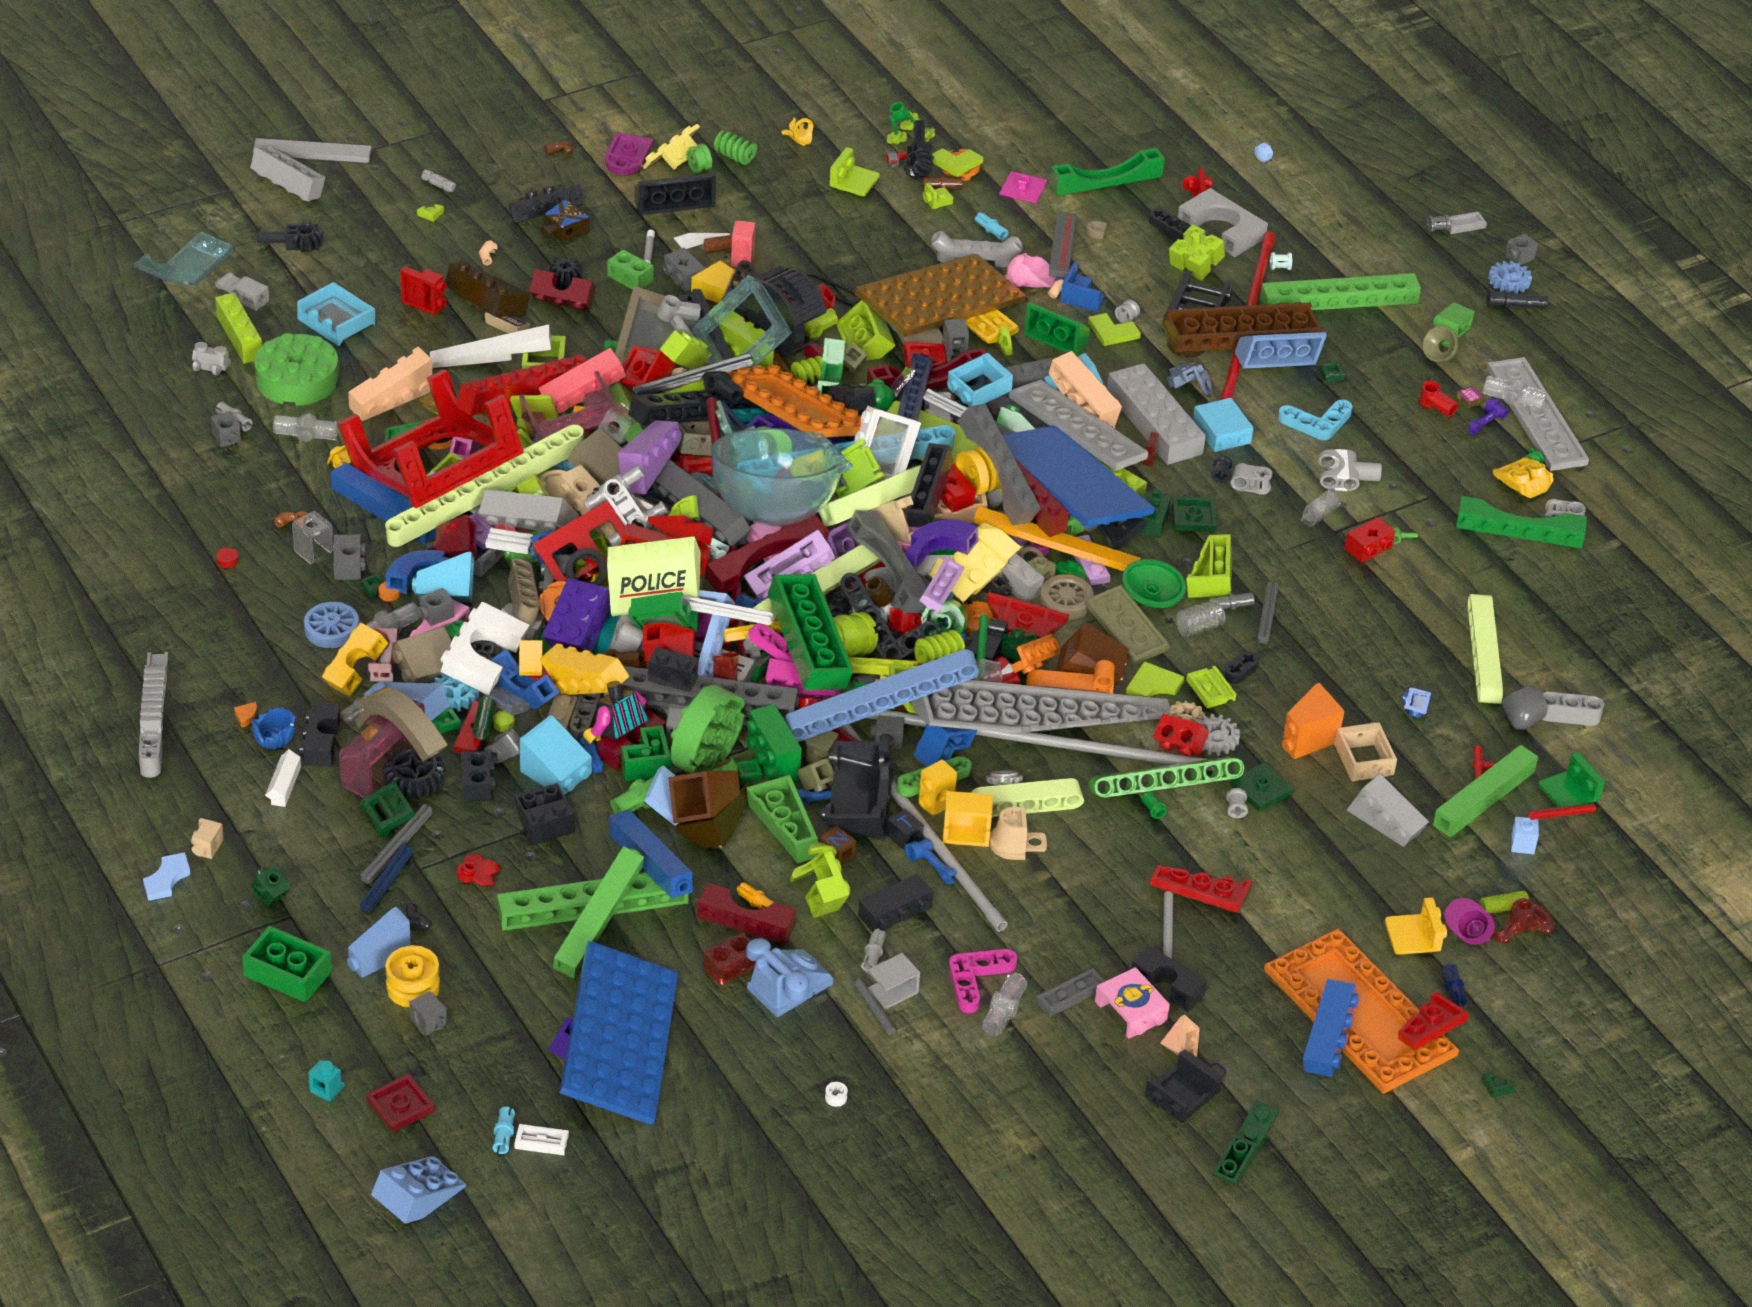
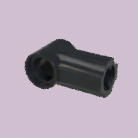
[703,372,744,404]

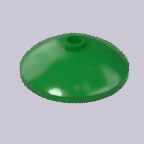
[1122,559,1186,608]

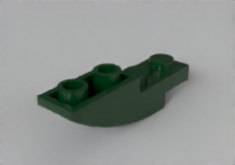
[1212,1100,1279,1186]

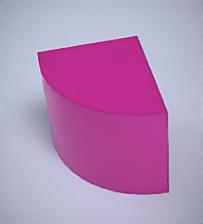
[449,437,479,458]

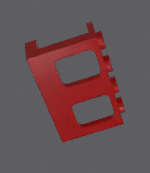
[532,501,625,582]

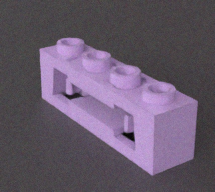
[744,530,835,601]

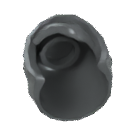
[1502,685,1548,730]

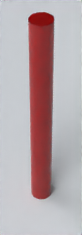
[1528,804,1596,820]

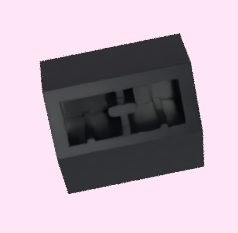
[514,783,575,845]

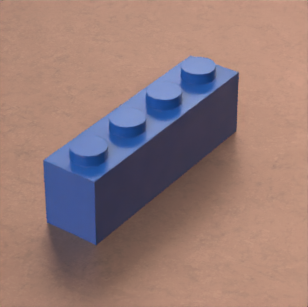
[1303,979,1360,1077]

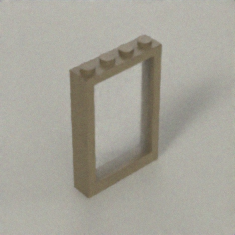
[614,286,706,393]

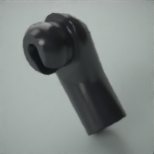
[406,903,431,931]

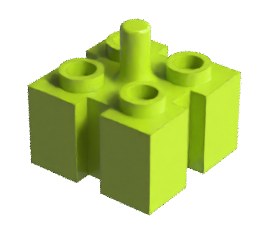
[1169,224,1225,281]

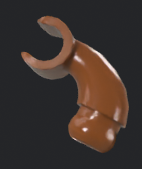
[274,511,309,529]

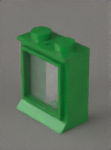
[628,592,698,632]

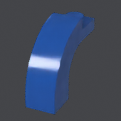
[386,550,449,594]
[490,649,560,709]

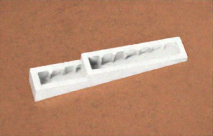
[430,325,551,368]

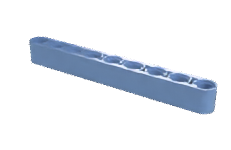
[784,650,979,742]

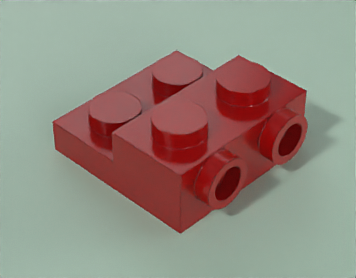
[400,266,447,316]

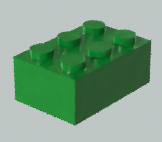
[746,704,802,783]
[242,926,332,1003]

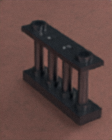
[1162,270,1233,332]

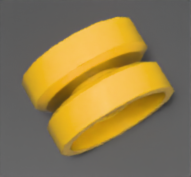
[955,446,1001,496]
[385,945,440,1007]

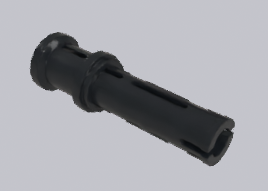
[1486,290,1548,308]

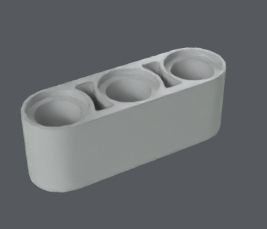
[1542,692,1604,726]

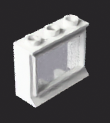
[855,406,921,478]

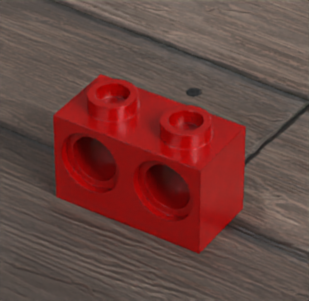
[1153,713,1209,757]

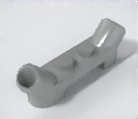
[931,231,1023,267]

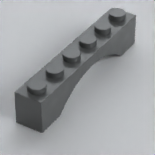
[958,404,1041,526]
[847,510,927,613]

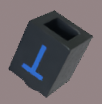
[887,809,924,850]

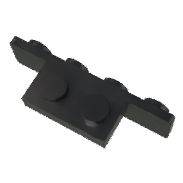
[509,184,585,223]

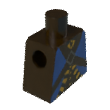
[540,200,589,242]

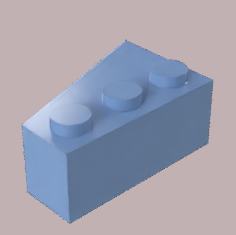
[364,682,449,722]

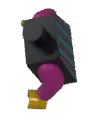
[583,681,649,744]

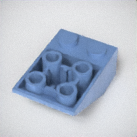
[371,1156,466,1224]

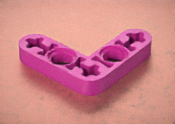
[748,623,794,662]
[949,949,1017,1013]

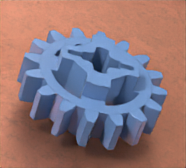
[1488,261,1532,294]

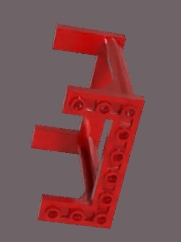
[337,369,524,509]

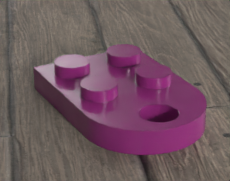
[605,132,653,175]

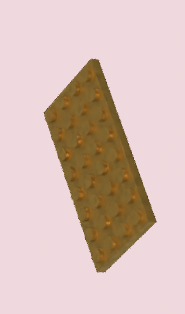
[854,254,1026,337]

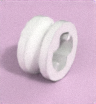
[825,1082,848,1107]

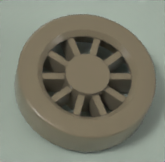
[1039,575,1094,620]

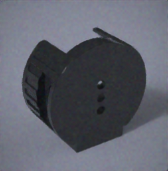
[743,265,827,358]

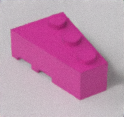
[765,658,843,700]

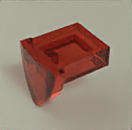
[1140,432,1159,467]
[712,652,739,681]

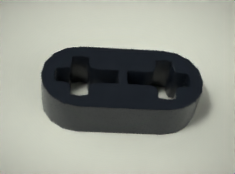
[1224,652,1259,684]

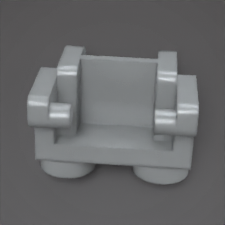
[192,342,231,376]

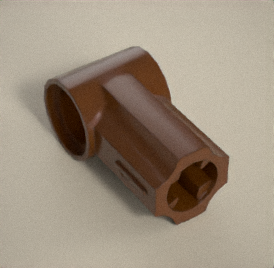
[603,649,647,669]

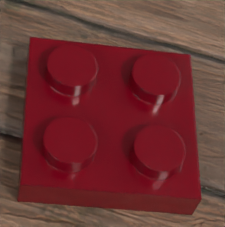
[366,1073,435,1133]

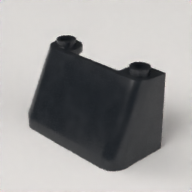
[822,741,894,839]

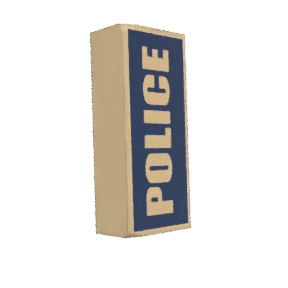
[485,312,530,334]

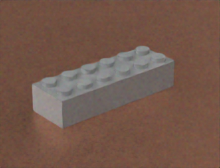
[1107,363,1206,465]

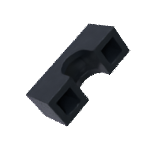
[300,701,341,767]
[1131,945,1207,1012]

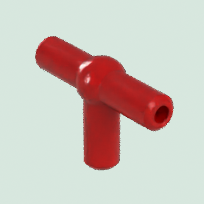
[1472,746,1496,779]

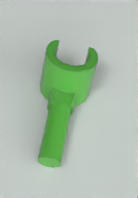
[1393,527,1418,544]

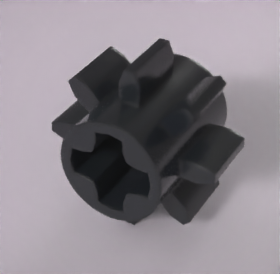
[984,576,1012,597]

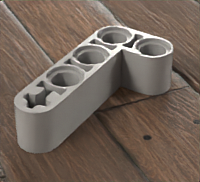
[609,614,643,653]

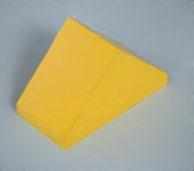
[519,640,542,676]

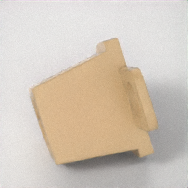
[989,807,1047,860]

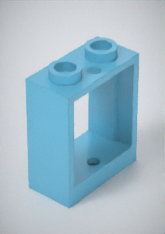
[947,353,1013,406]

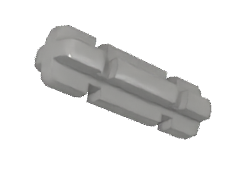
[421,170,456,192]

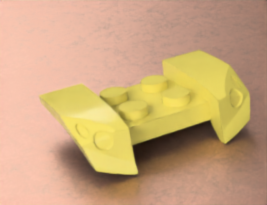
[928,523,1021,603]

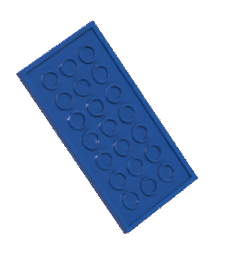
[559,941,678,1125]

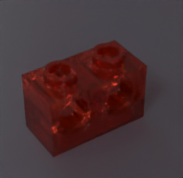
[703,932,756,986]

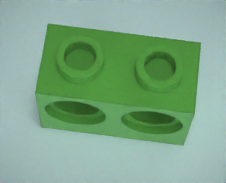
[607,250,653,289]

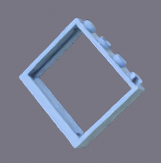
[636,590,735,677]

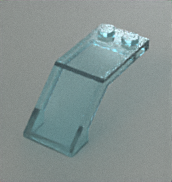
[134,232,233,286]

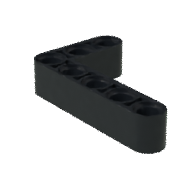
[840,573,942,661]

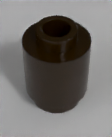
[866,576,894,607]

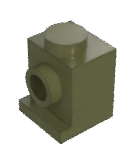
[843,342,867,375]

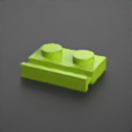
[1186,666,1236,709]

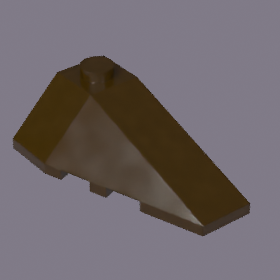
[674,782,753,849]

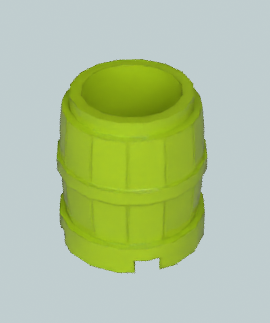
[833,612,878,657]

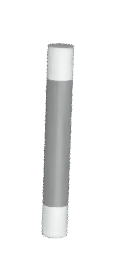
[643,230,655,264]

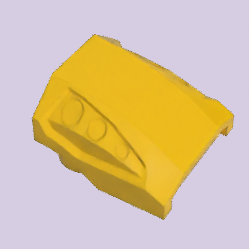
[1493,457,1553,498]

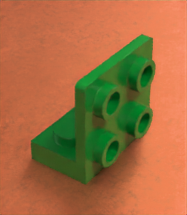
[1538,752,1605,808]

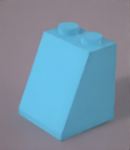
[412,552,474,603]
[520,715,592,795]

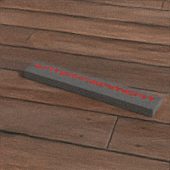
[1048,212,1076,278]

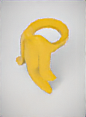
[781,118,813,146]

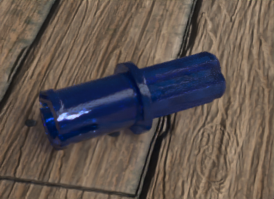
[1443,963,1467,1007]

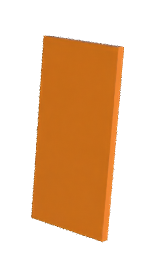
[727,364,879,438]
[1264,928,1459,1094]

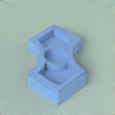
[143,852,190,901]

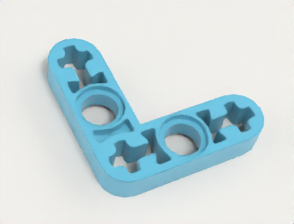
[1278,400,1352,440]

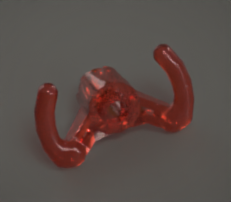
[1489,898,1555,944]

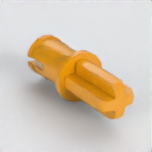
[736,882,776,909]

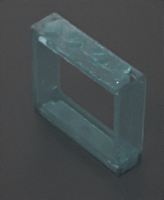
[692,275,792,368]

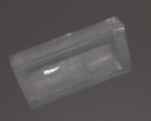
[1301,488,1342,527]

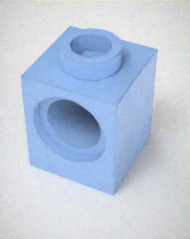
[1511,817,1539,854]

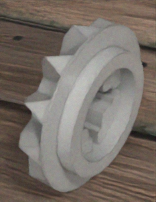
[986,770,1023,785]

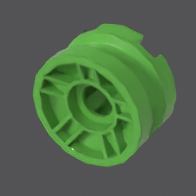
[686,143,712,173]

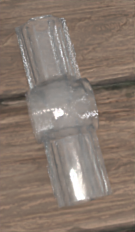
[1482,376,1546,410]
[273,414,339,442]
[365,602,421,633]
[982,973,1027,1038]

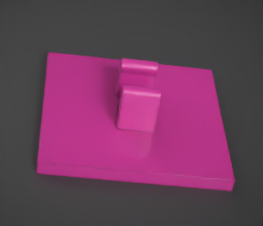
[1000,171,1048,203]

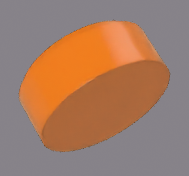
[379,582,401,602]

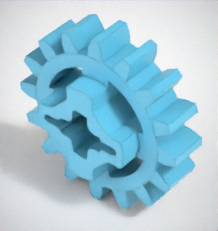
[431,673,479,712]

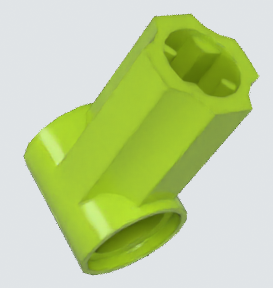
[804,308,838,339]

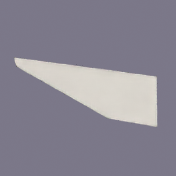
[674,233,730,249]

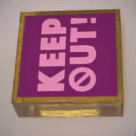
[1455,386,1485,408]

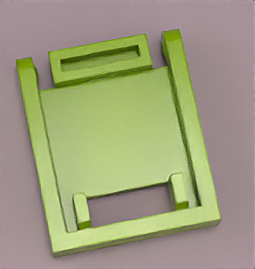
[830,439,885,498]

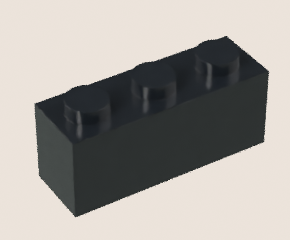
[858,874,933,933]

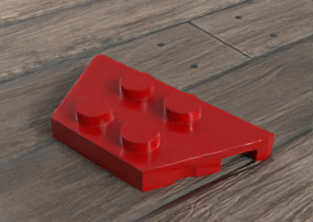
[986,592,1069,639]

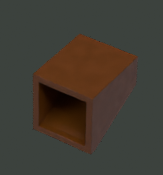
[1055,622,1129,685]
[668,771,740,823]

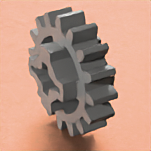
[1191,714,1240,756]

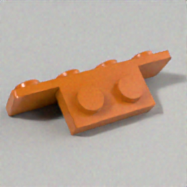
[1011,634,1060,674]

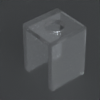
[597,403,637,446]
[292,510,334,564]

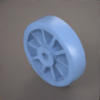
[304,602,360,648]

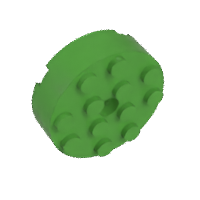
[254,333,339,405]
[671,684,745,774]

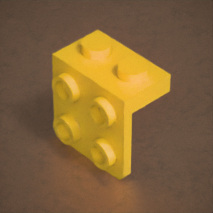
[1385,898,1447,954]

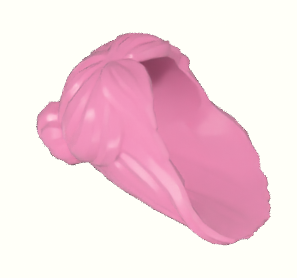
[1005,253,1056,288]

